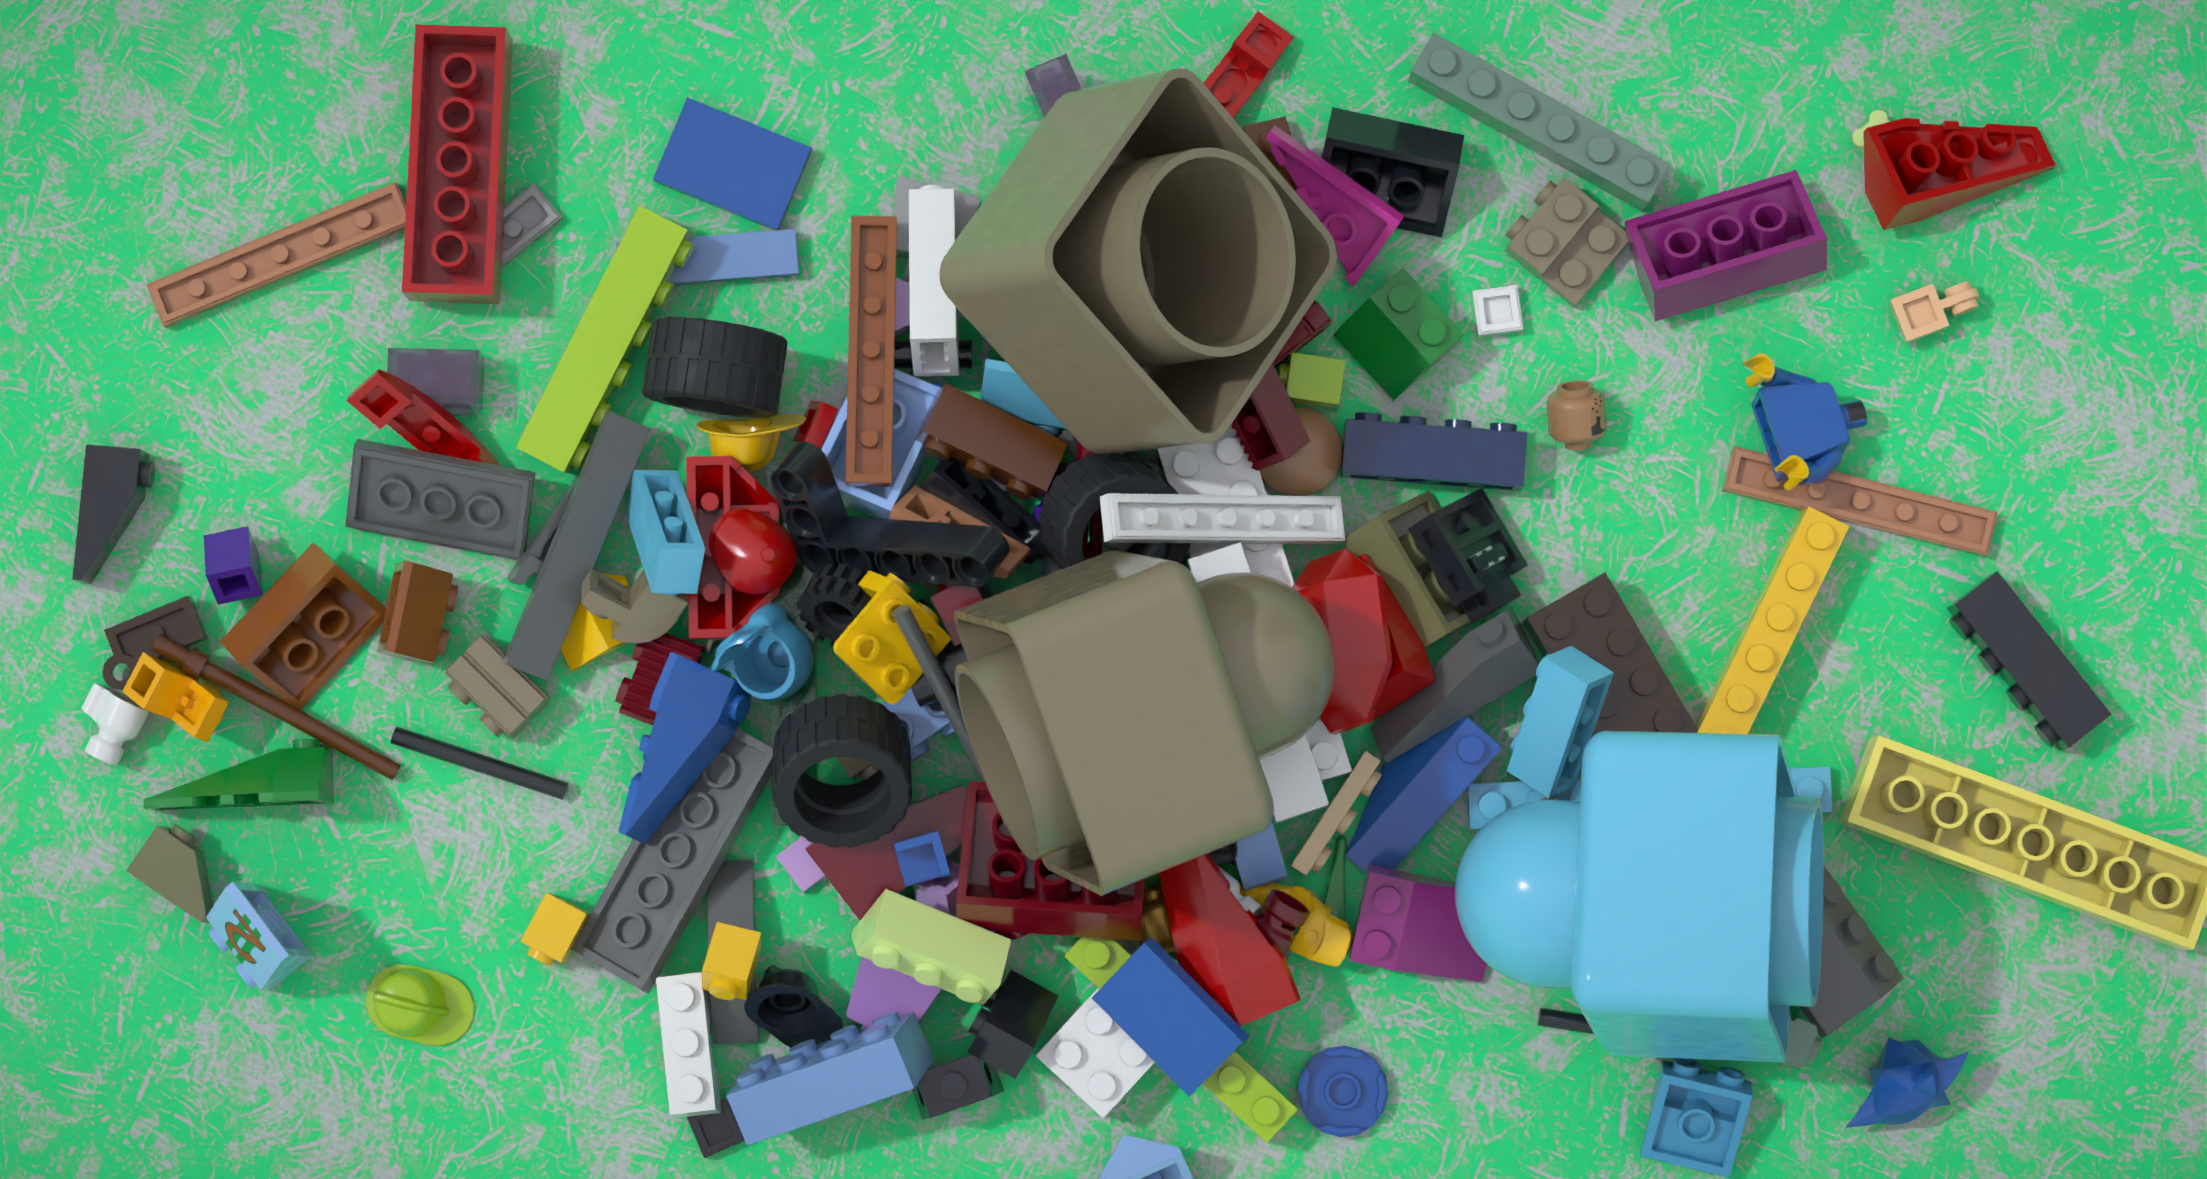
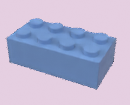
[726,1010,934,1146]

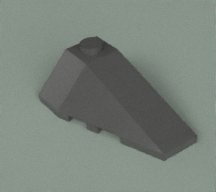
[1370,607,1539,763]

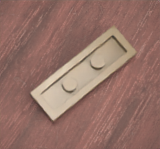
[1289,751,1382,877]

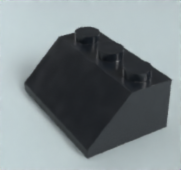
[1321,107,1464,238]

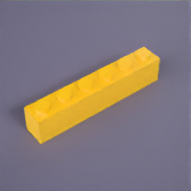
[1694,506,1850,734]

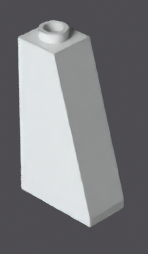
[909,185,959,377]

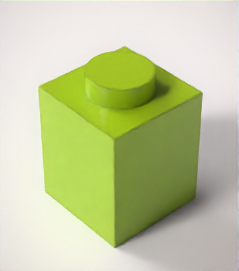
[1279,352,1346,410]

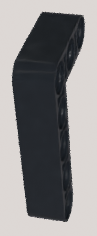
[770,442,1010,587]

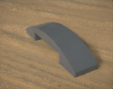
[707,860,760,1044]

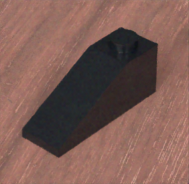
[72,444,155,584]
[919,457,1047,565]

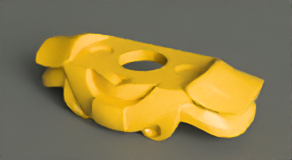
[1239,882,1353,967]

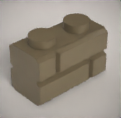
[445,634,552,738]

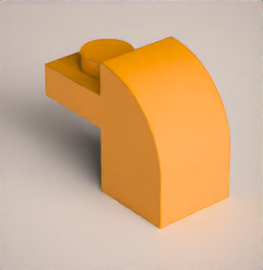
[122,652,229,742]

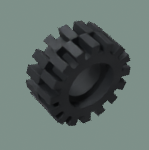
[797,564,872,646]

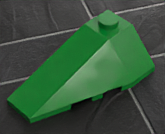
[144,739,334,810]

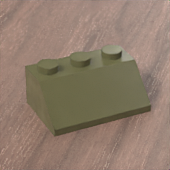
[1344,490,1471,648]

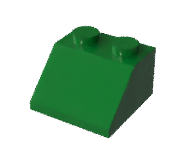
[1334,268,1464,401]

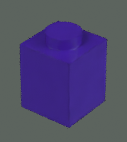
[204,526,262,605]

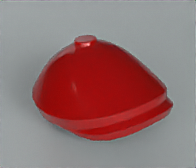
[709,508,797,594]

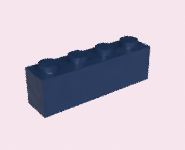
[1340,412,1527,491]

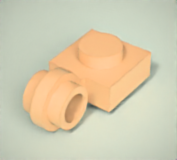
[1889,281,1980,344]

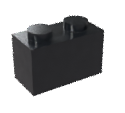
[968,970,1059,1079]

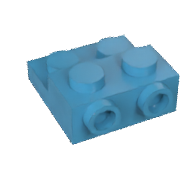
[1640,1058,1753,1178]

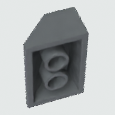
[1799,866,1904,1039]

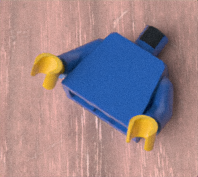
[1743,353,1867,491]

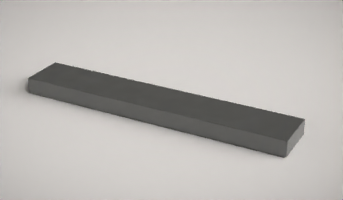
[502,411,650,681]

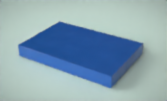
[653,97,812,230]
[1092,937,1249,1096]

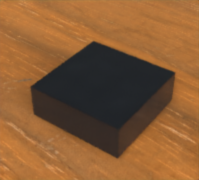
[687,1099,745,1158]

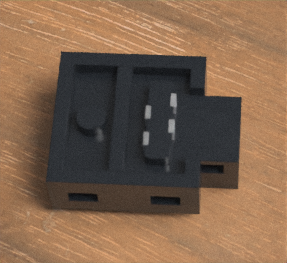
[1408,488,1528,624]

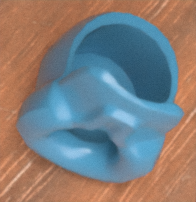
[711,603,814,701]

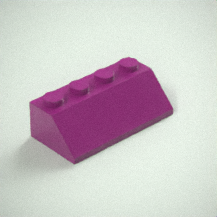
[1625,170,1827,322]

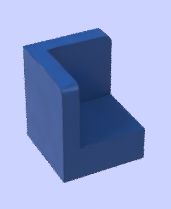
[893,829,951,887]

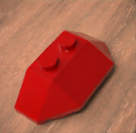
[686,456,780,639]
[1292,548,1393,734]

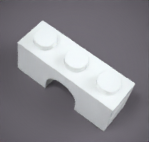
[656,972,722,1118]

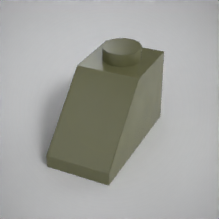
[126,824,213,923]

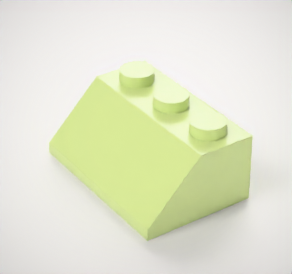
[851,889,1011,1005]

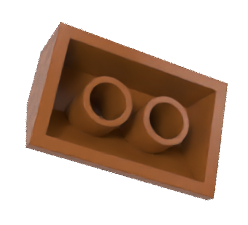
[220,542,386,710]

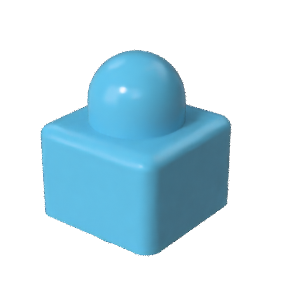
[1455,731,1824,1062]

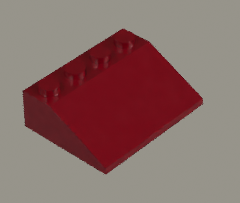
[956,781,1146,941]

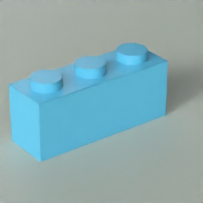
[626,470,705,596]
[1506,645,1614,798]

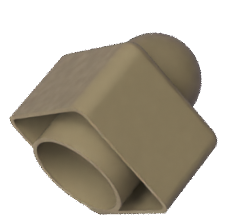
[939,68,1337,454]
[954,550,1335,896]

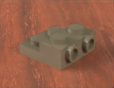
[1504,177,1629,308]

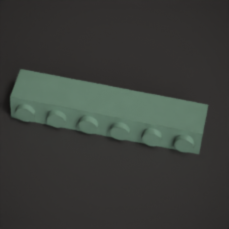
[1408,32,1670,212]

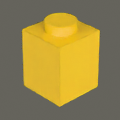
[521,893,590,967]
[702,922,761,1000]

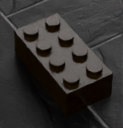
[1522,572,1698,737]

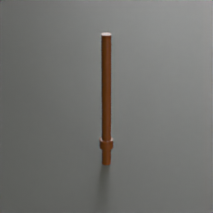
[151,634,401,781]

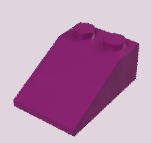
[1349,864,1487,982]

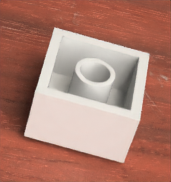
[1036,988,1154,1118]

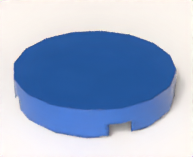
[1297,1045,1388,1137]

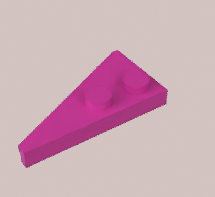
[1266,125,1404,286]

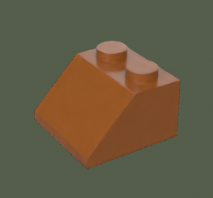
[377,561,458,664]

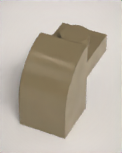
[581,569,688,643]

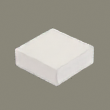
[1471,285,1523,337]

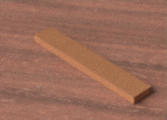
[146,182,406,328]
[1722,446,1998,557]

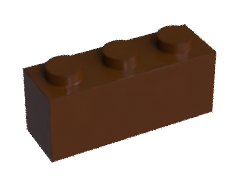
[915,383,1068,500]

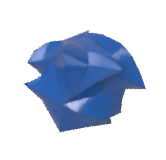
[1845,1037,1968,1128]

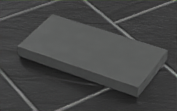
[345,439,536,559]

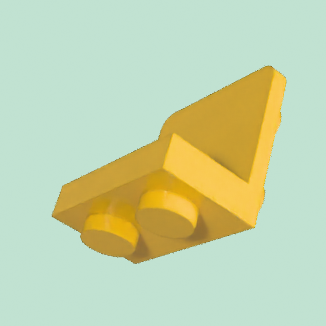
[833,570,952,704]

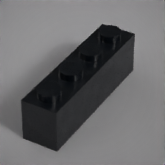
[1947,571,2111,750]

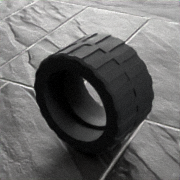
[642,317,788,418]
[1039,452,1191,570]
[773,694,912,848]

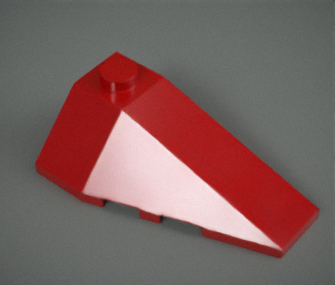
[1863,118,2056,231]
[1159,853,1301,1026]

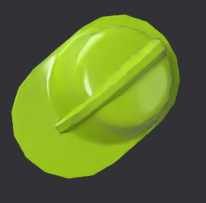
[366,964,474,1046]

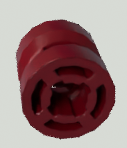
[1256,889,1311,953]

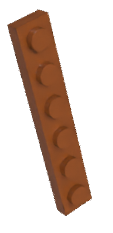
[845,216,897,487]

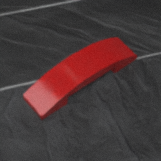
[1204,11,1294,119]
[347,369,501,466]

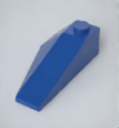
[618,652,751,844]
[1346,716,1503,874]

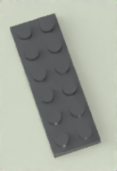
[571,728,773,994]

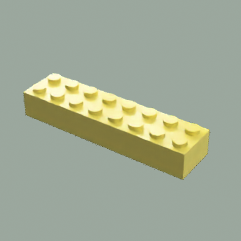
[1839,735,2207,950]

